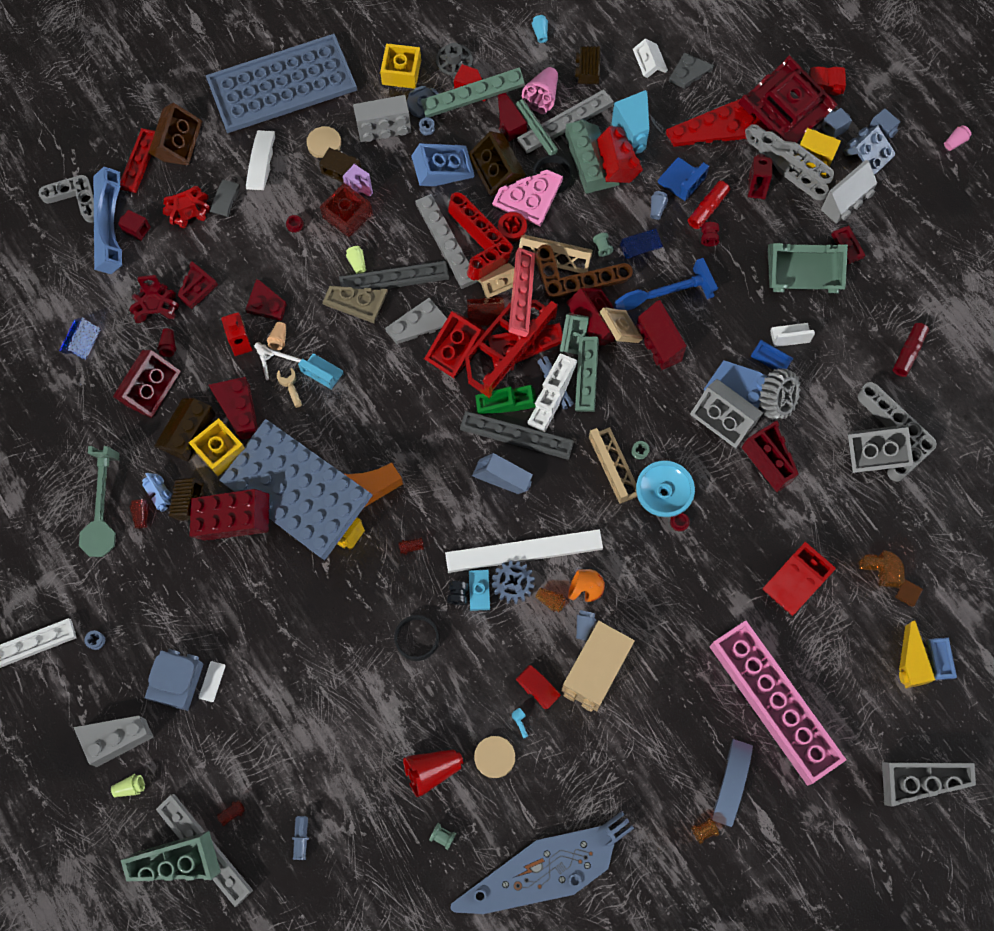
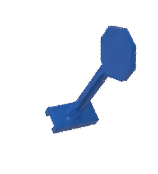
[614,258,718,311]

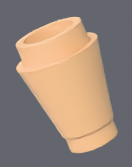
[267,322,286,351]

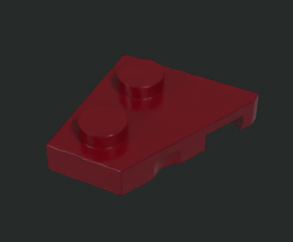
[178,261,218,309]
[245,279,287,321]

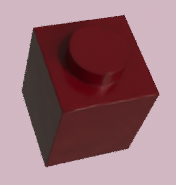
[118,210,151,241]

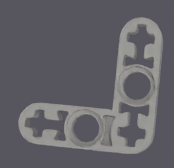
[39,175,94,222]

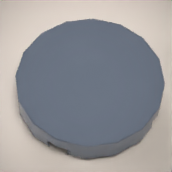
[407,86,439,118]

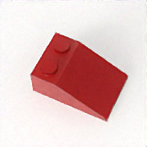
[424,311,486,378]

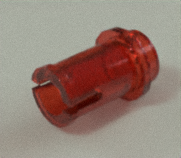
[398,538,424,555]
[217,800,245,826]

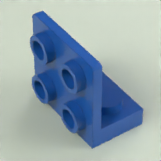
[658,157,709,201]

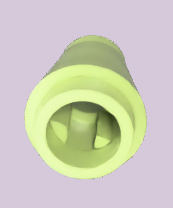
[346,246,366,274]
[111,774,145,797]

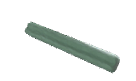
[516,99,557,156]

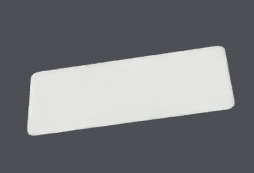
[198,661,225,702]

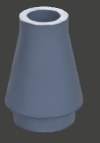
[650,191,668,220]
[576,610,596,641]

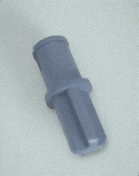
[292,816,309,860]

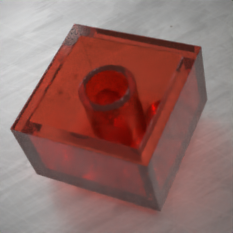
[320,183,373,237]

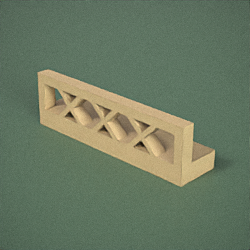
[519,235,593,273]
[589,427,637,504]

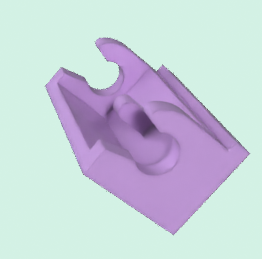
[343,164,373,202]

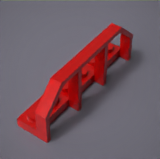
[465,300,557,398]

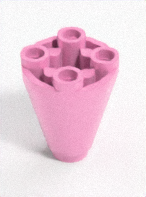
[522,67,558,114]

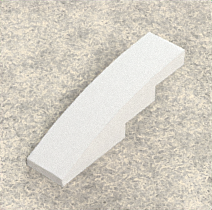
[246,130,275,190]
[527,353,577,432]

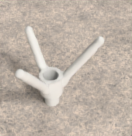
[254,342,302,380]

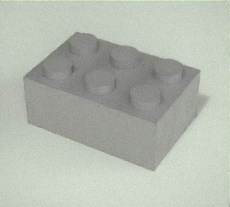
[353,95,411,142]
[690,379,763,449]

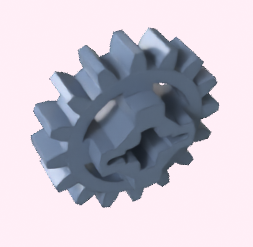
[492,560,535,604]

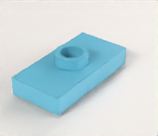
[469,570,490,611]

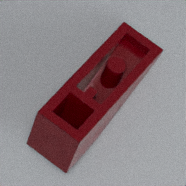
[497,92,527,141]

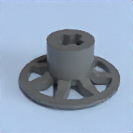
[436,43,473,76]

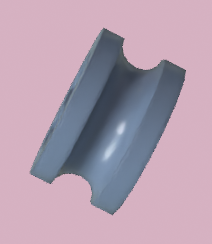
[419,117,435,135]
[84,630,105,650]

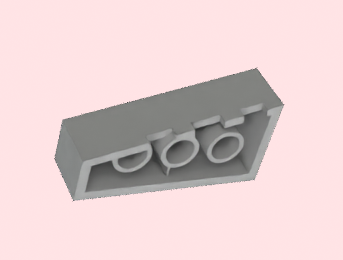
[882,762,976,807]

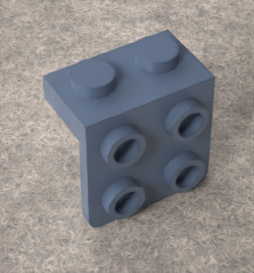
[843,126,895,174]

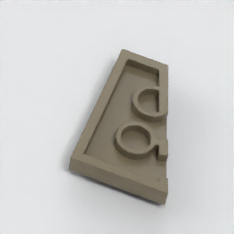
[323,286,388,323]

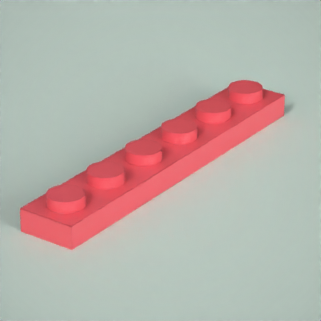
[508,248,535,337]

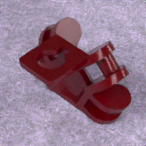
[129,275,179,323]

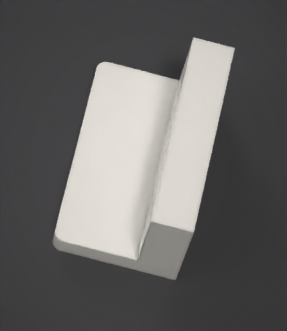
[633,39,668,78]
[770,323,815,347]

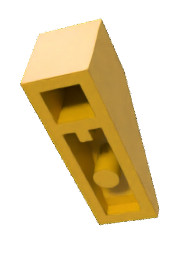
[899,621,935,688]

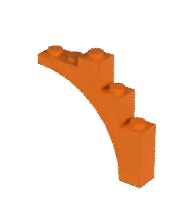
[344,463,403,507]

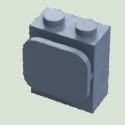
[145,649,204,711]

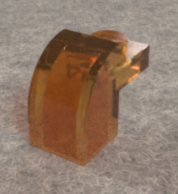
[859,550,905,588]

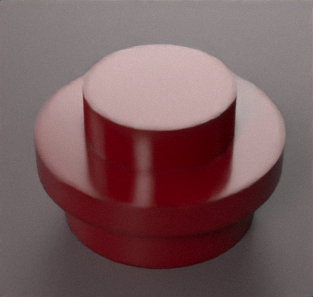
[286,215,304,233]
[670,513,690,532]

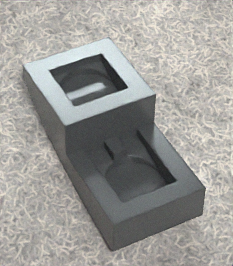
[210,180,240,217]

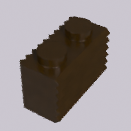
[575,46,600,84]
[168,478,204,521]

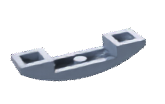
[711,739,753,827]

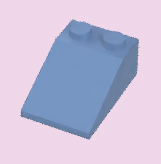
[411,143,475,186]
[704,360,768,409]

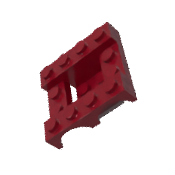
[738,55,838,143]

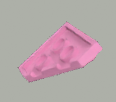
[492,170,563,227]

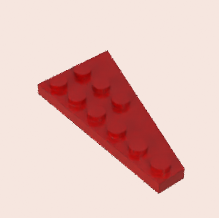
[666,99,771,147]

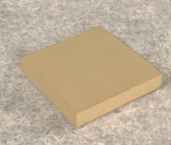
[599,308,642,343]

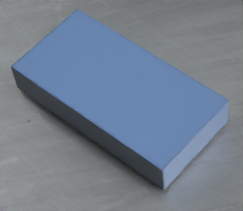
[927,637,957,680]

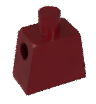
[747,154,772,199]

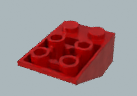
[762,542,836,616]

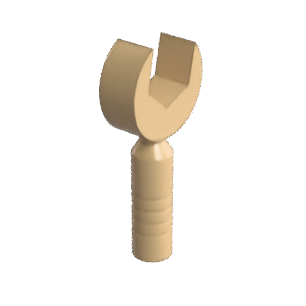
[277,368,302,408]

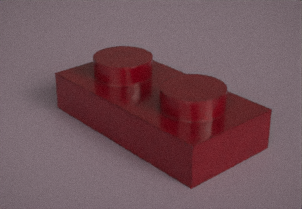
[831,226,865,264]

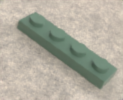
[575,337,599,412]

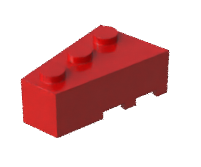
[597,126,643,183]

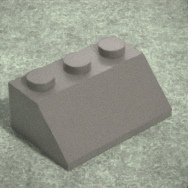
[821,160,877,224]
[848,425,914,473]

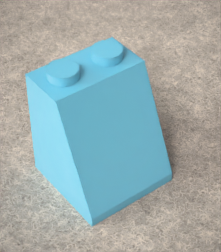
[612,90,649,154]

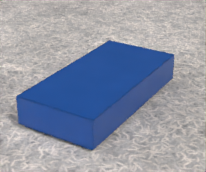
[751,340,793,370]

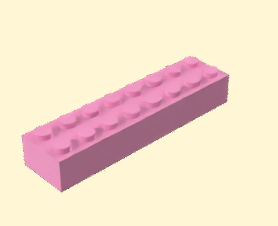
[710,621,846,786]

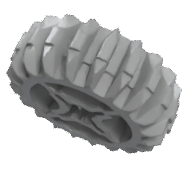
[758,368,801,420]

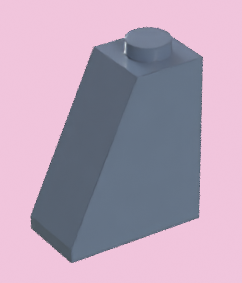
[472,453,533,494]

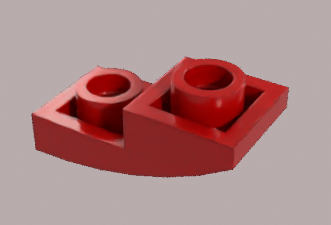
[516,665,561,709]

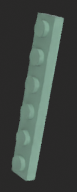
[421,67,525,117]

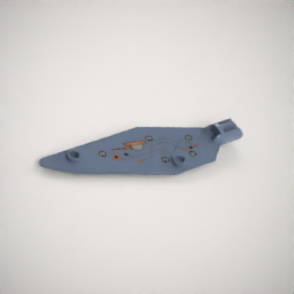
[451,811,634,914]

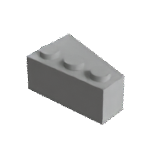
[73,716,153,767]

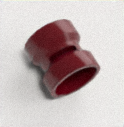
[701,222,719,247]

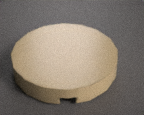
[307,126,342,158]
[474,736,515,778]

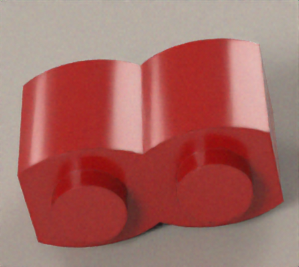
[808,67,846,96]

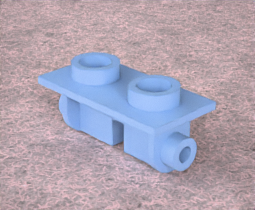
[142,473,173,512]

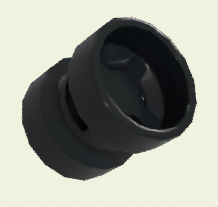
[447,581,469,605]

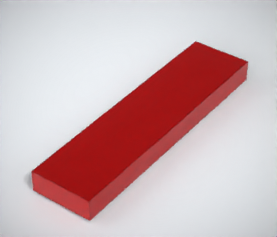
[120,128,155,193]

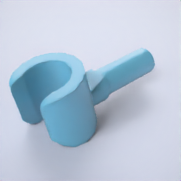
[512,708,528,738]

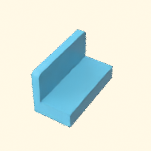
[298,354,343,390]

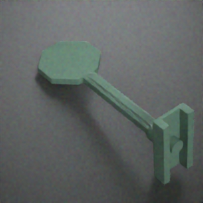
[79,446,120,557]

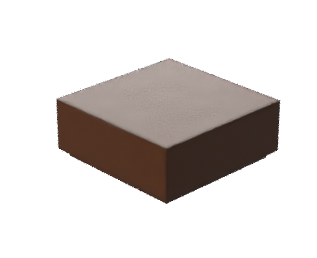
[895,579,923,607]

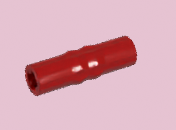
[687,181,730,229]

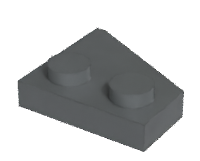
[669,53,714,88]

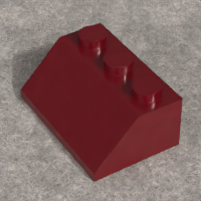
[566,288,616,345]
[636,300,687,370]
[113,350,181,418]

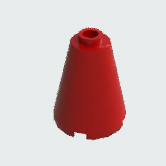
[403,749,463,797]

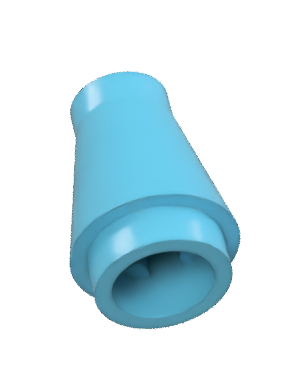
[532,15,548,43]

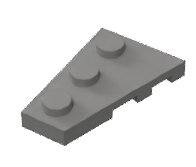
[385,298,447,344]

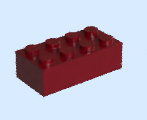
[190,489,269,541]

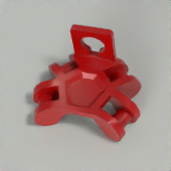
[163,186,211,228]

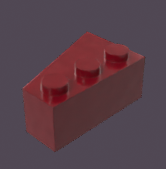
[209,377,258,440]
[741,421,799,492]

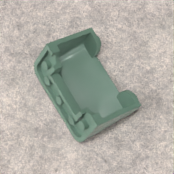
[768,243,848,293]

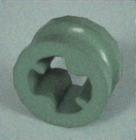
[631,441,650,459]

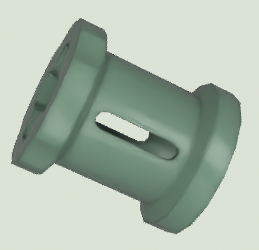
[593,233,614,257]
[429,823,456,850]

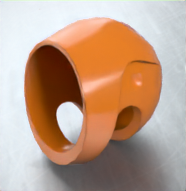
[568,569,605,602]

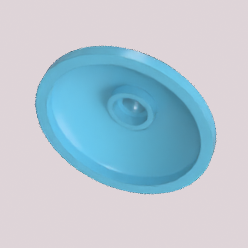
[636,461,695,517]

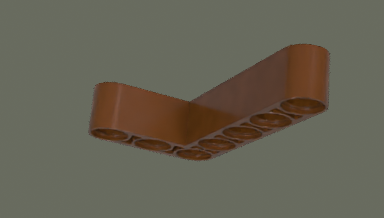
[535,244,633,299]

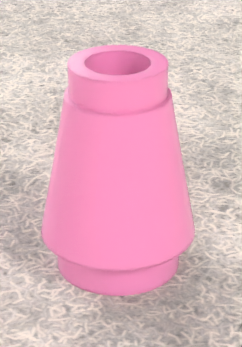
[944,125,971,151]

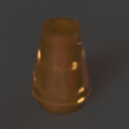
[535,588,566,613]

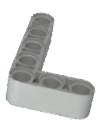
[858,382,937,482]

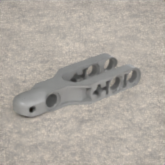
[745,124,834,200]

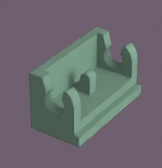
[560,313,589,354]

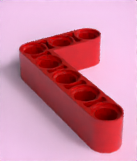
[448,192,513,280]

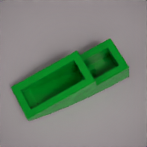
[475,385,537,414]

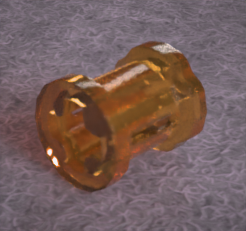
[691,818,719,844]

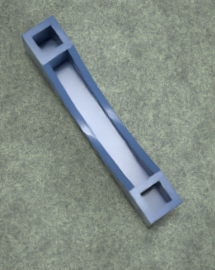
[93,167,122,274]

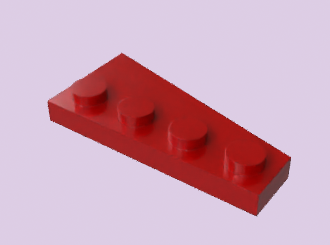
[488,323,563,369]

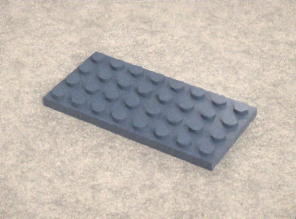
[206,34,357,133]
[220,419,373,560]

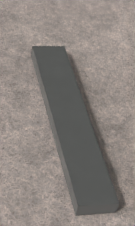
[339,261,449,290]
[460,411,574,460]

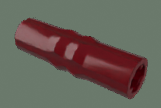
[893,323,929,377]

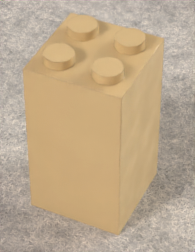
[561,621,635,712]

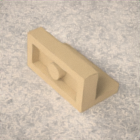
[478,263,515,298]

